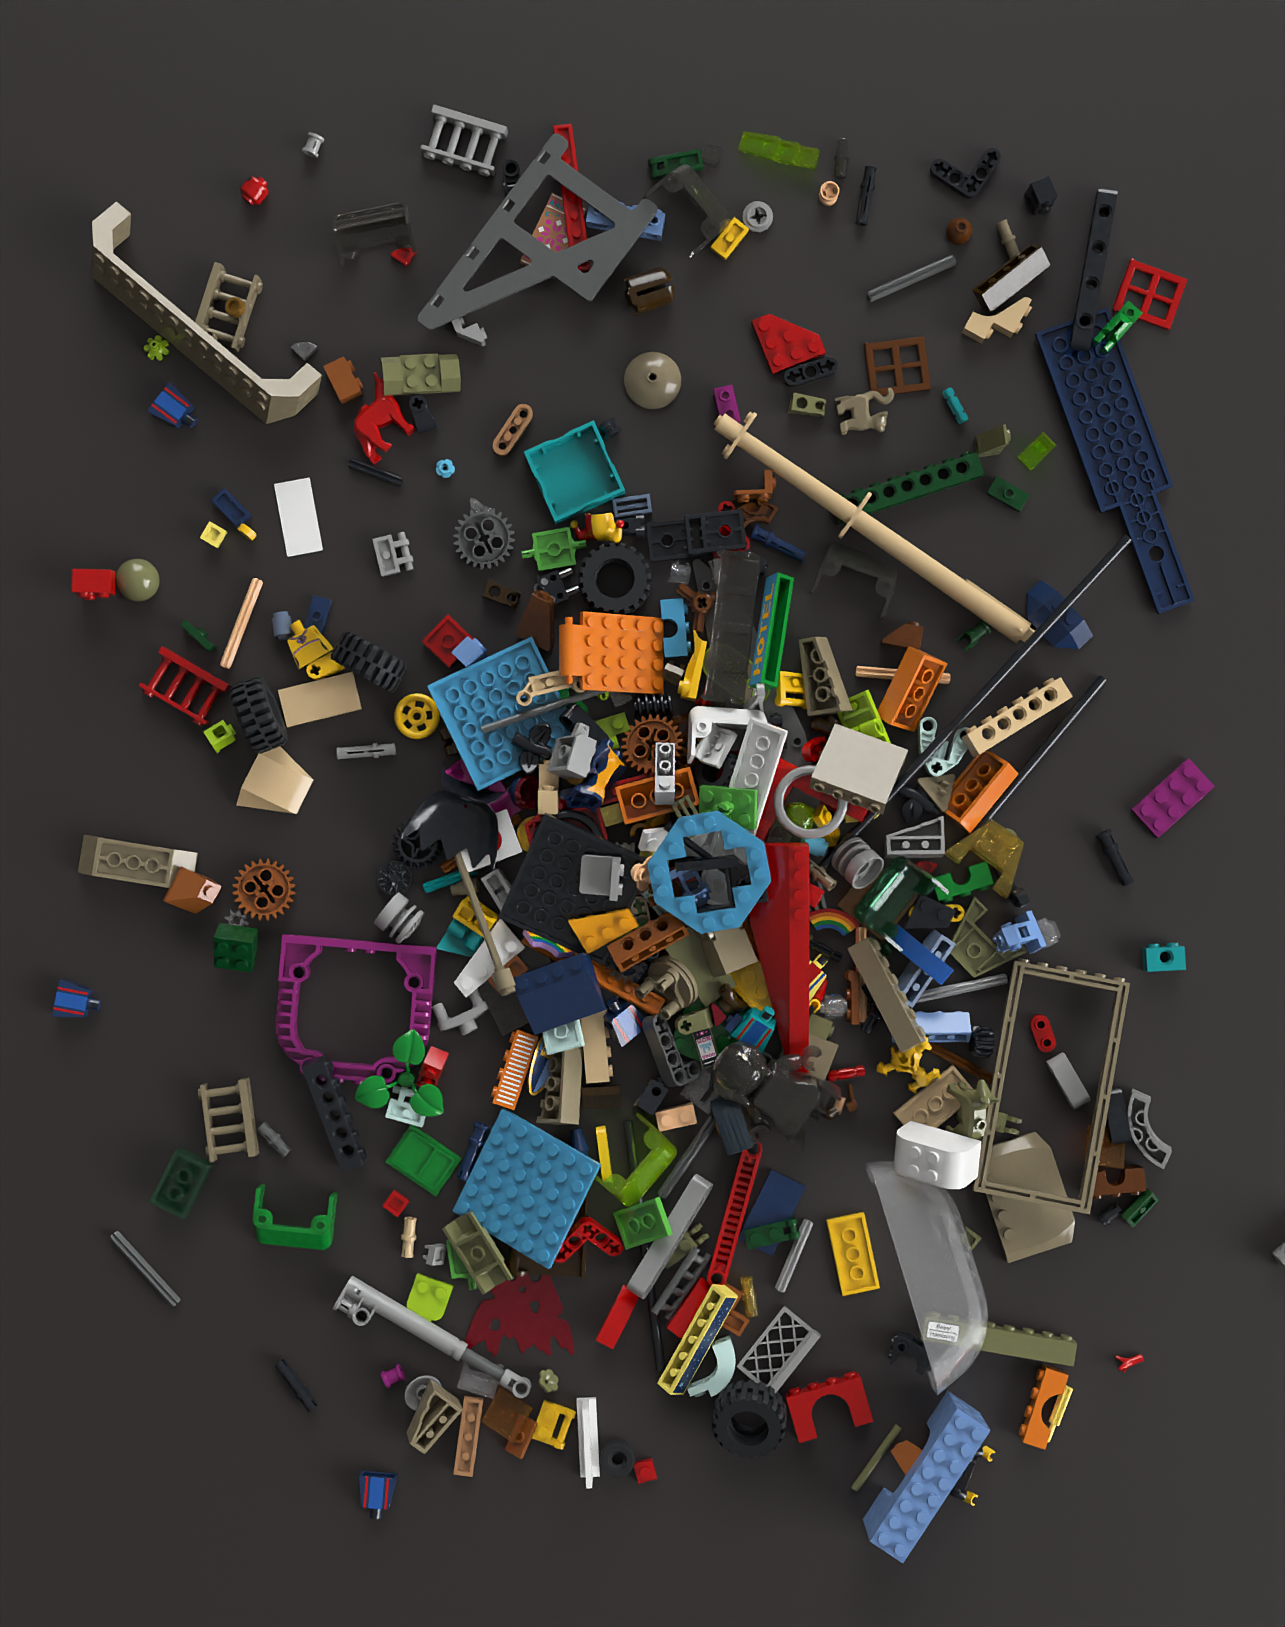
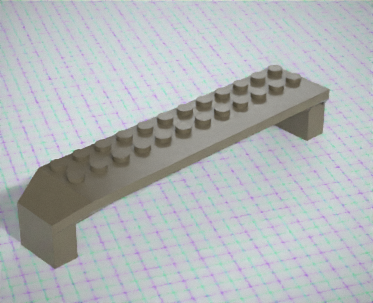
[92,202,322,424]

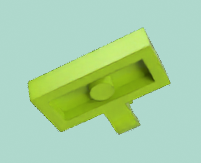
[595,712,630,750]

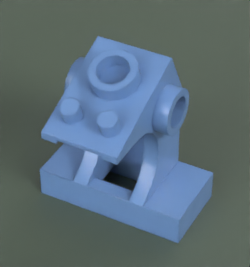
[670,856,712,907]
[992,910,1047,954]

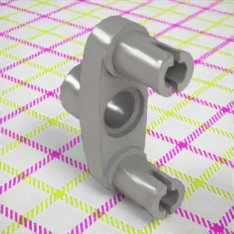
[432,988,489,1035]

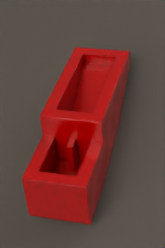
[667,1277,710,1339]
[596,1284,639,1349]

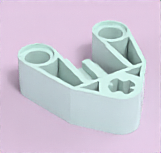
[917,717,969,777]

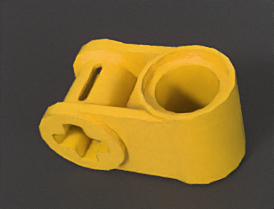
[306,652,345,680]

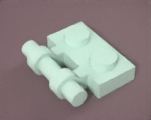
[385,1085,426,1127]

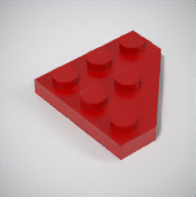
[751,313,826,375]

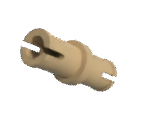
[401,1217,417,1258]

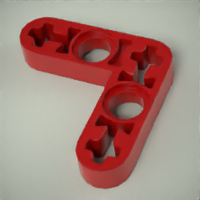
[554,1217,623,1263]

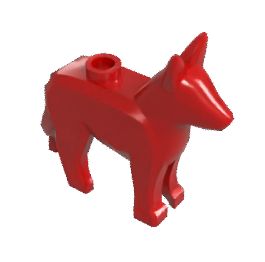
[354,372,416,465]

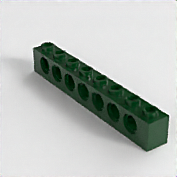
[834,451,984,525]

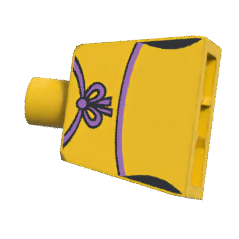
[287,620,333,669]

